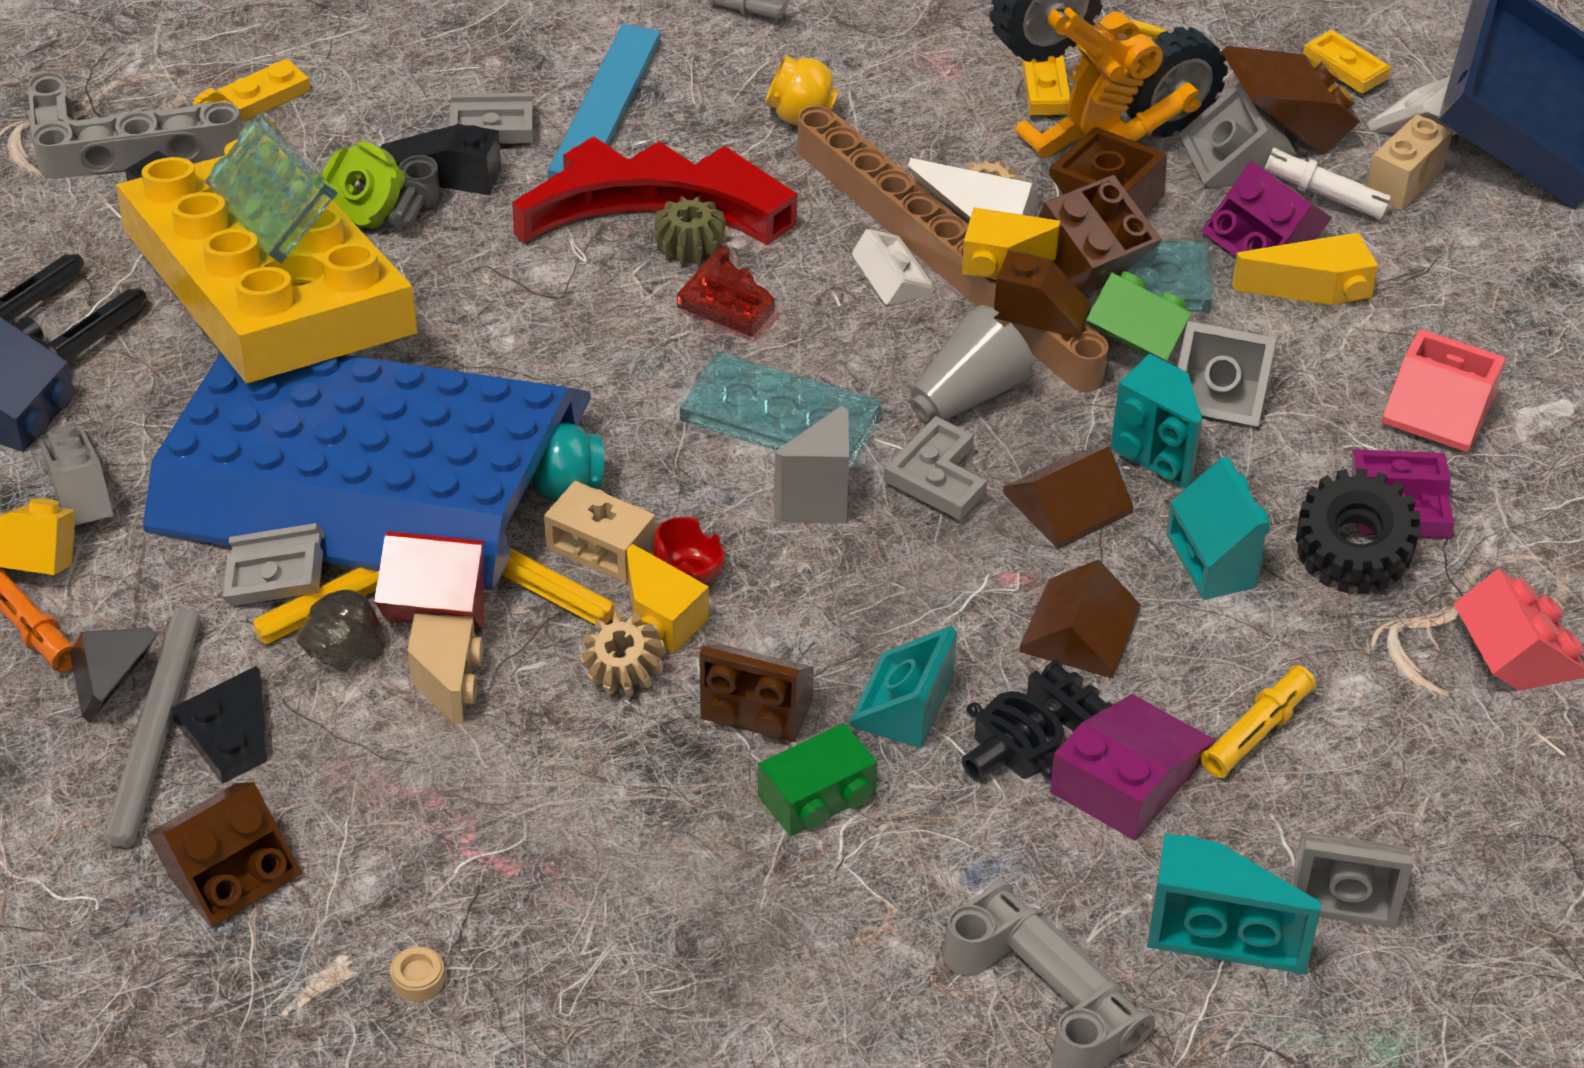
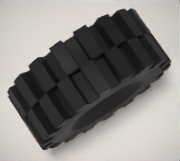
[1296,468,1421,594]

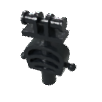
[962,660,1113,782]

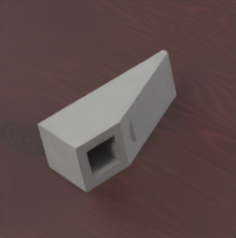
[38,425,114,526]

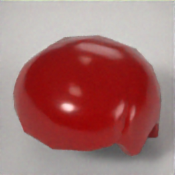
[653,517,726,584]

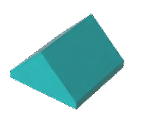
[849,626,957,748]

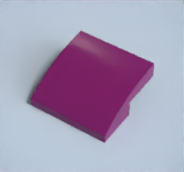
[1351,449,1454,538]

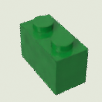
[758,723,878,836]

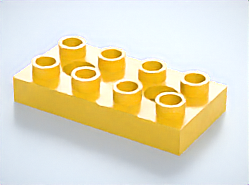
[116,136,418,384]

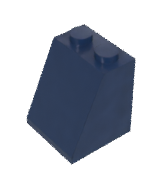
[0,317,75,453]

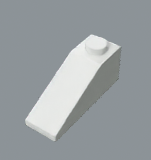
[908,158,1039,224]

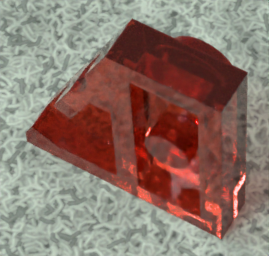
[677,246,775,337]

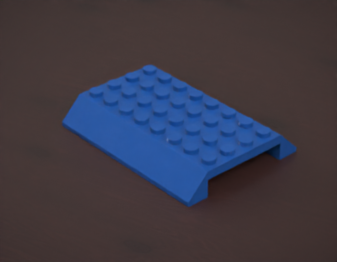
[143,353,591,591]

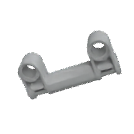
[943,879,1155,1068]

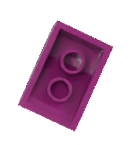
[1050,694,1217,841]

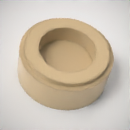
[390,947,445,1002]

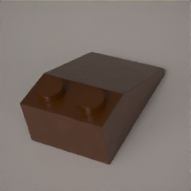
[1221,46,1361,155]

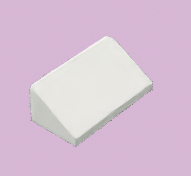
[852,229,935,305]

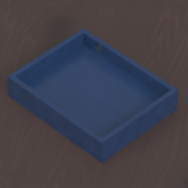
[1438,0,1584,209]

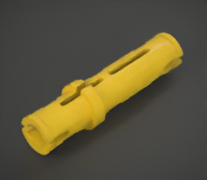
[1200,665,1316,778]

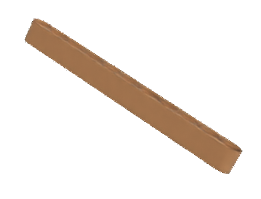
[797,105,1109,392]

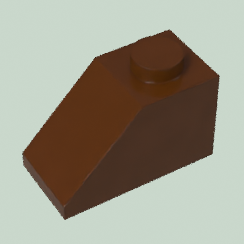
[994,250,1092,339]

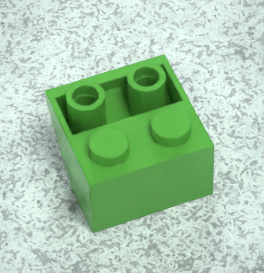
[1086,271,1192,362]

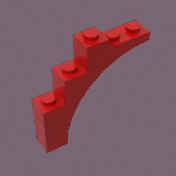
[512,136,798,245]

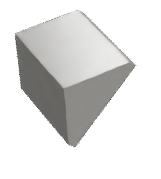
[1178,321,1277,427]
[774,406,849,523]

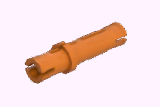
[0,569,74,673]

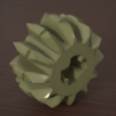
[654,196,726,265]

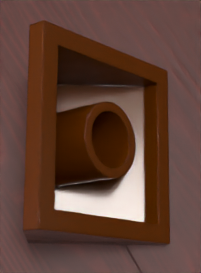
[1003,446,1133,549]
[1019,559,1141,679]

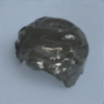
[296,589,386,672]

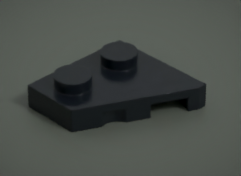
[172,666,267,784]

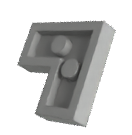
[883,416,987,520]

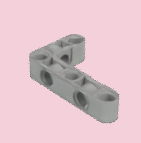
[28,72,243,179]

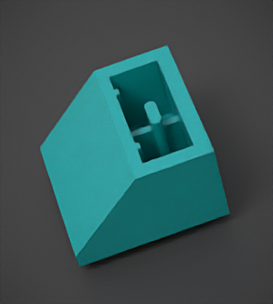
[1110,353,1202,489]
[1166,457,1270,600]

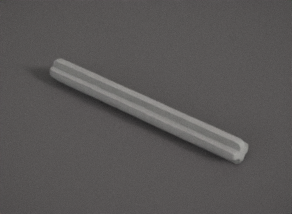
[105,607,201,848]

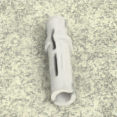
[1264,147,1391,221]

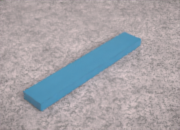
[548,24,660,180]

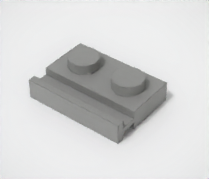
[449,92,534,144]
[222,523,325,606]

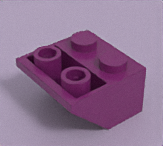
[1201,161,1332,257]

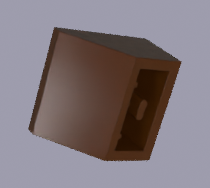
[1038,174,1162,295]
[700,644,814,742]
[147,782,302,927]

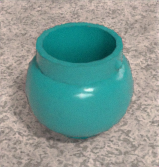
[531,423,604,501]

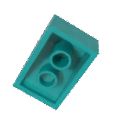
[1147,833,1322,975]

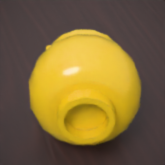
[764,55,839,126]

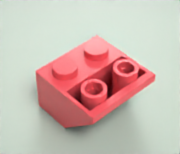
[1381,329,1506,452]
[1453,568,1584,691]

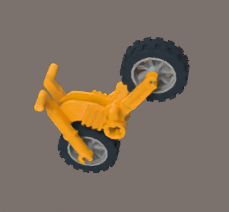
[989,0,1228,158]

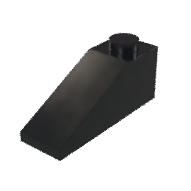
[380,124,502,195]

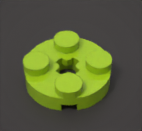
[320,142,405,229]

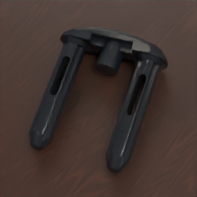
[0,254,147,362]

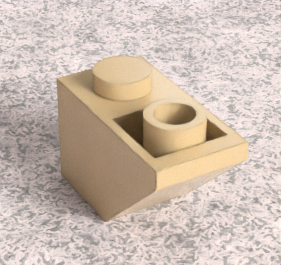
[407,614,483,724]

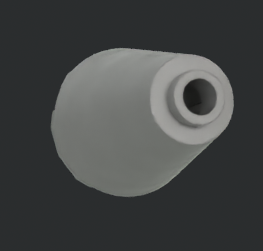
[910,305,1035,422]

